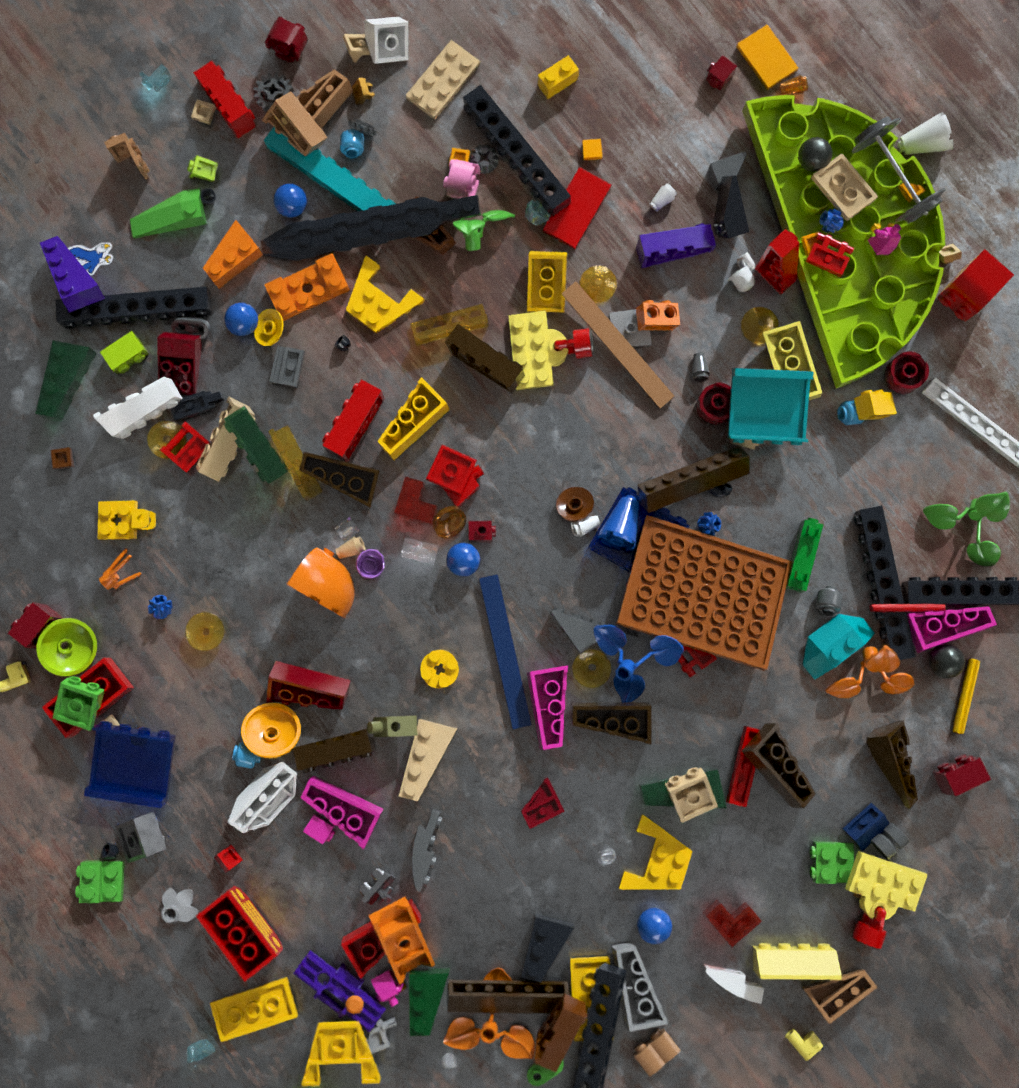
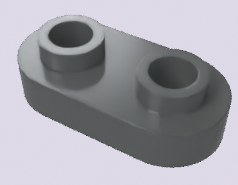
[171,317,210,339]

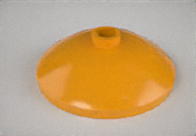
[241,703,301,758]

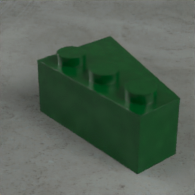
[409,968,450,1036]

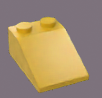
[527,251,567,313]

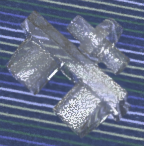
[400,537,439,565]

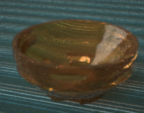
[432,506,466,538]

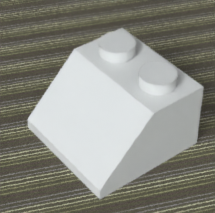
[365,17,408,64]

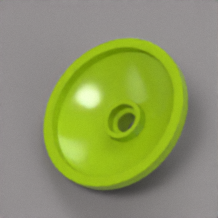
[36,618,97,676]

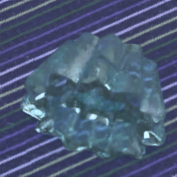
[525,200,551,225]
[187,1039,215,1063]

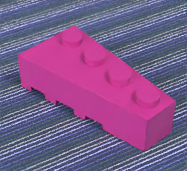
[907,607,997,653]
[527,665,568,750]
[301,775,383,849]

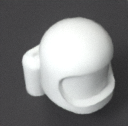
[727,252,755,292]

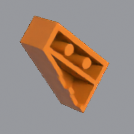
[203,220,263,289]

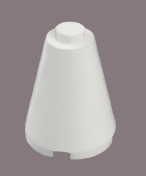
[897,112,953,155]

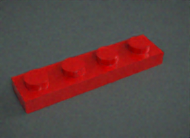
[726,726,759,807]

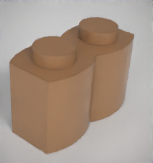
[633,1028,681,1076]

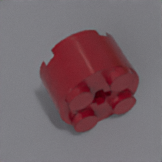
[265,17,308,62]
[885,351,929,394]
[697,382,731,425]

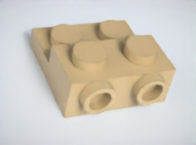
[665,767,718,823]

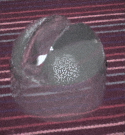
[600,848,616,864]
[441,1053,458,1070]

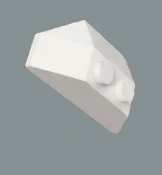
[228,762,297,833]

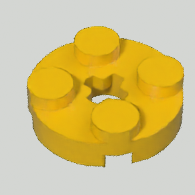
[420,650,459,689]

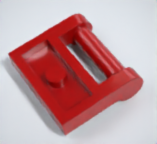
[160,422,211,473]

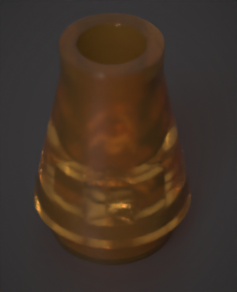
[780,75,808,95]

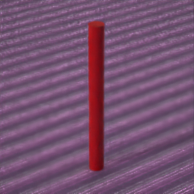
[869,604,946,612]

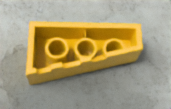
[378,377,450,461]

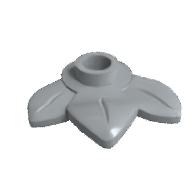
[161,888,199,924]

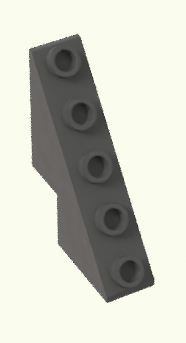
[550,607,640,662]

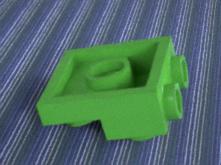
[53,676,104,731]
[810,841,854,884]
[75,860,125,903]

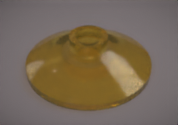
[580,266,617,302]
[741,307,779,344]
[147,421,187,459]
[185,612,224,651]
[572,649,611,688]

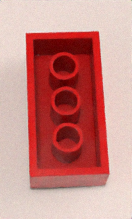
[322,379,385,462]
[42,657,134,738]

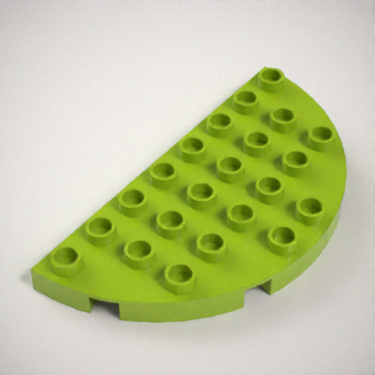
[742,95,945,389]

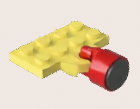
[509,311,594,390]
[845,851,928,950]

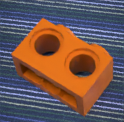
[636,300,680,331]

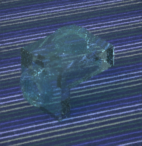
[139,64,172,93]

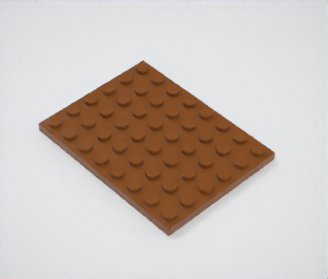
[616,515,792,671]

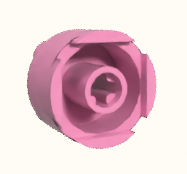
[443,159,480,199]

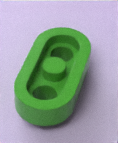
[527,1060,564,1086]

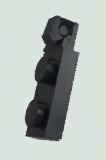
[171,391,224,422]

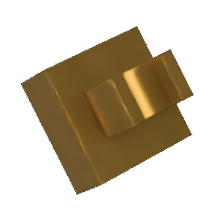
[352,78,375,104]

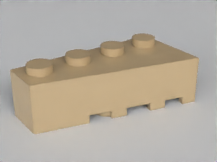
[196,396,255,482]
[399,719,458,801]

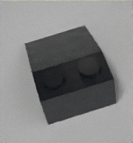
[713,175,750,239]

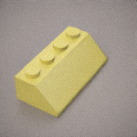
[763,321,822,400]
[753,943,842,980]

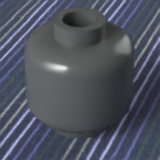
[816,586,843,616]

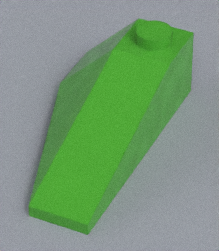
[130,188,207,238]

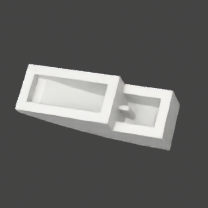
[703,964,764,1004]

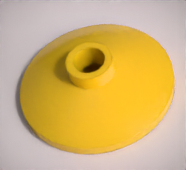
[254,309,283,346]

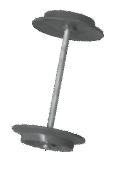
[851,116,946,224]

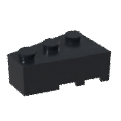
[521,914,575,982]

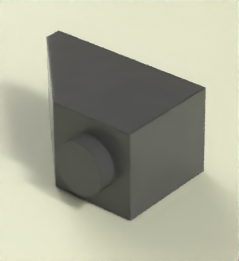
[708,151,747,190]

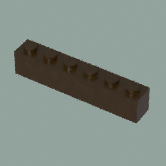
[638,446,750,513]
[447,980,570,1014]

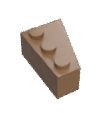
[262,91,328,156]

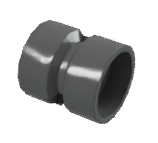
[871,823,909,861]

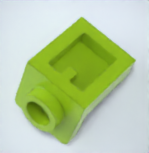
[187,155,218,182]

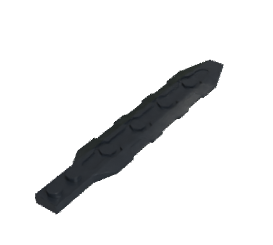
[261,195,481,261]

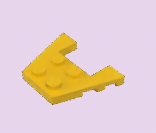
[346,256,424,334]
[618,814,693,890]
[302,1021,381,1086]

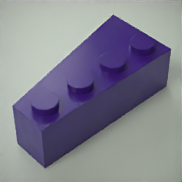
[636,224,716,269]
[40,236,105,312]

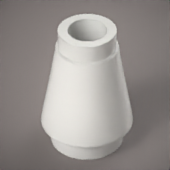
[649,184,677,212]
[570,515,600,537]

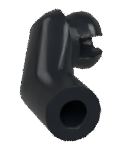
[709,483,733,497]

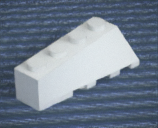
[93,377,183,439]

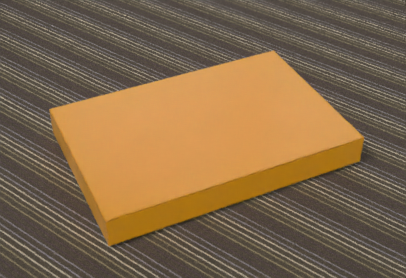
[736,25,799,90]

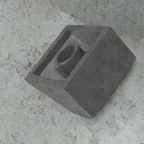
[115,812,166,863]

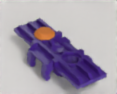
[293,950,386,1032]

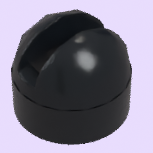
[200,188,216,204]
[334,335,351,352]
[101,843,119,860]

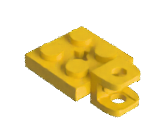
[97,500,156,540]

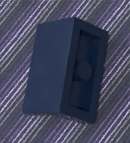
[843,803,890,851]

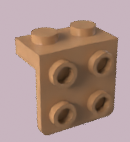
[104,133,150,180]

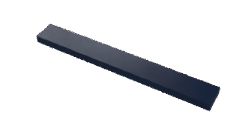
[479,574,532,729]

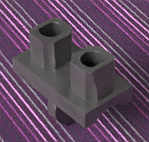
[358,868,396,905]

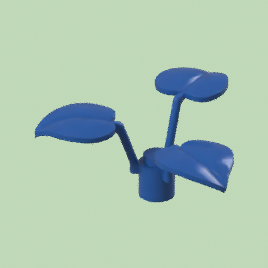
[594,625,684,702]

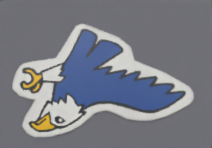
[68,243,113,275]

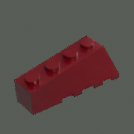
[266,661,351,710]

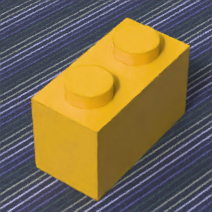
[537,55,579,99]
[854,390,897,420]

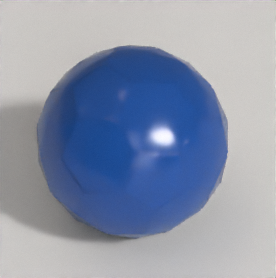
[273,184,307,218]
[224,303,259,336]
[446,543,480,577]
[637,908,672,944]

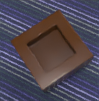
[51,447,74,470]

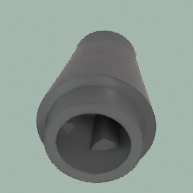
[691,352,710,382]

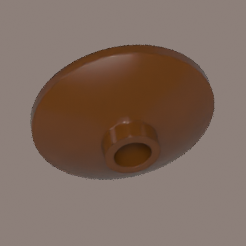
[556,487,594,521]

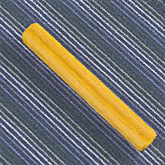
[952,659,980,734]

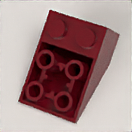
[157,332,201,395]

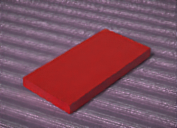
[543,167,612,249]

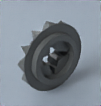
[348,118,378,136]
[469,144,499,174]

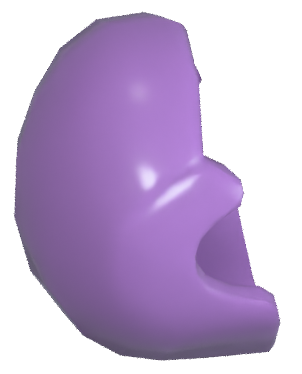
[356,549,385,579]

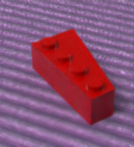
[193,61,256,138]
[755,229,800,295]
[341,898,421,979]

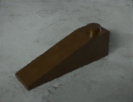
[866,720,918,809]

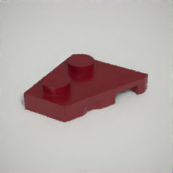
[521,777,565,830]

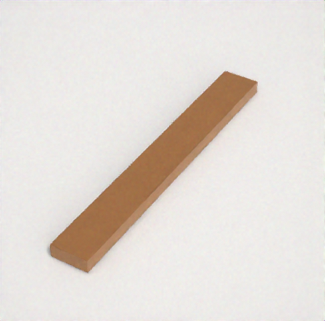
[561,281,674,409]

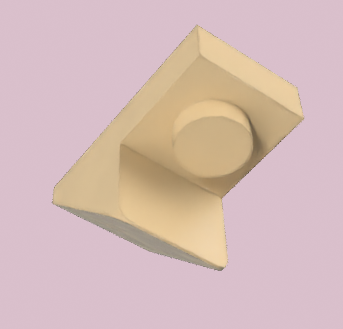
[342,34,371,63]

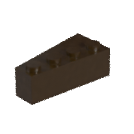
[445,324,525,393]
[299,452,380,508]
[571,702,652,745]
[742,723,816,809]
[293,729,376,773]

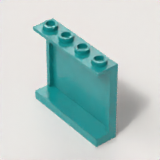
[728,368,814,445]

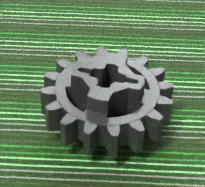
[253,72,294,112]

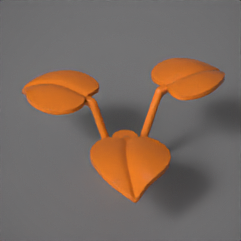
[825,645,914,699]
[443,968,535,1059]

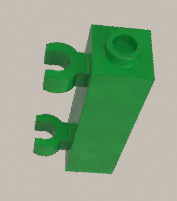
[786,518,824,592]

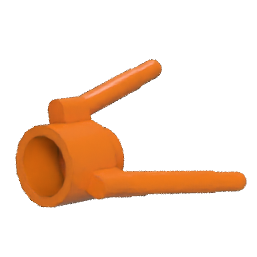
[99,548,141,590]

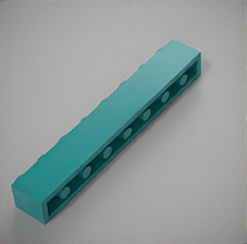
[264,127,396,212]

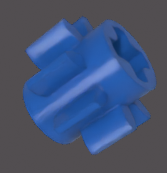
[819,209,844,233]
[697,512,721,536]
[148,595,173,619]

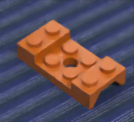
[264,253,350,321]
[369,897,435,984]

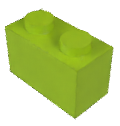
[100,331,149,375]

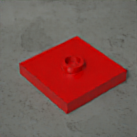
[426,445,477,496]

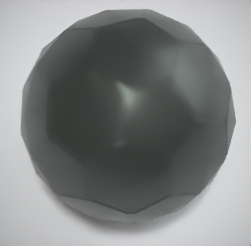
[798,137,833,172]
[929,644,965,679]

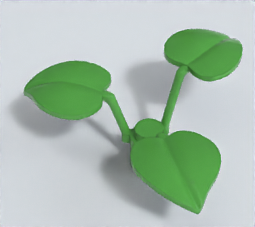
[453,210,515,251]
[923,492,1010,566]

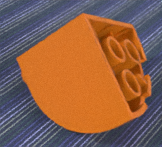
[287,547,355,618]

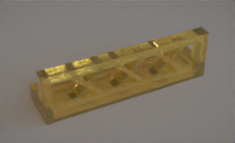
[410,304,489,346]
[268,425,323,501]

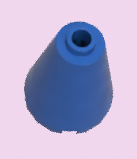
[598,495,639,551]

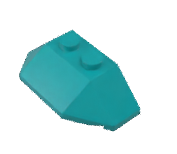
[802,614,875,680]

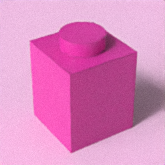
[303,813,336,844]

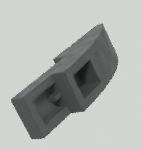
[412,809,442,892]

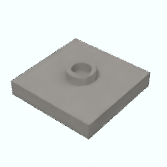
[609,309,652,348]

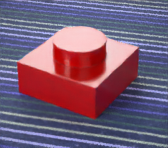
[214,845,243,873]

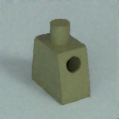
[367,716,417,737]

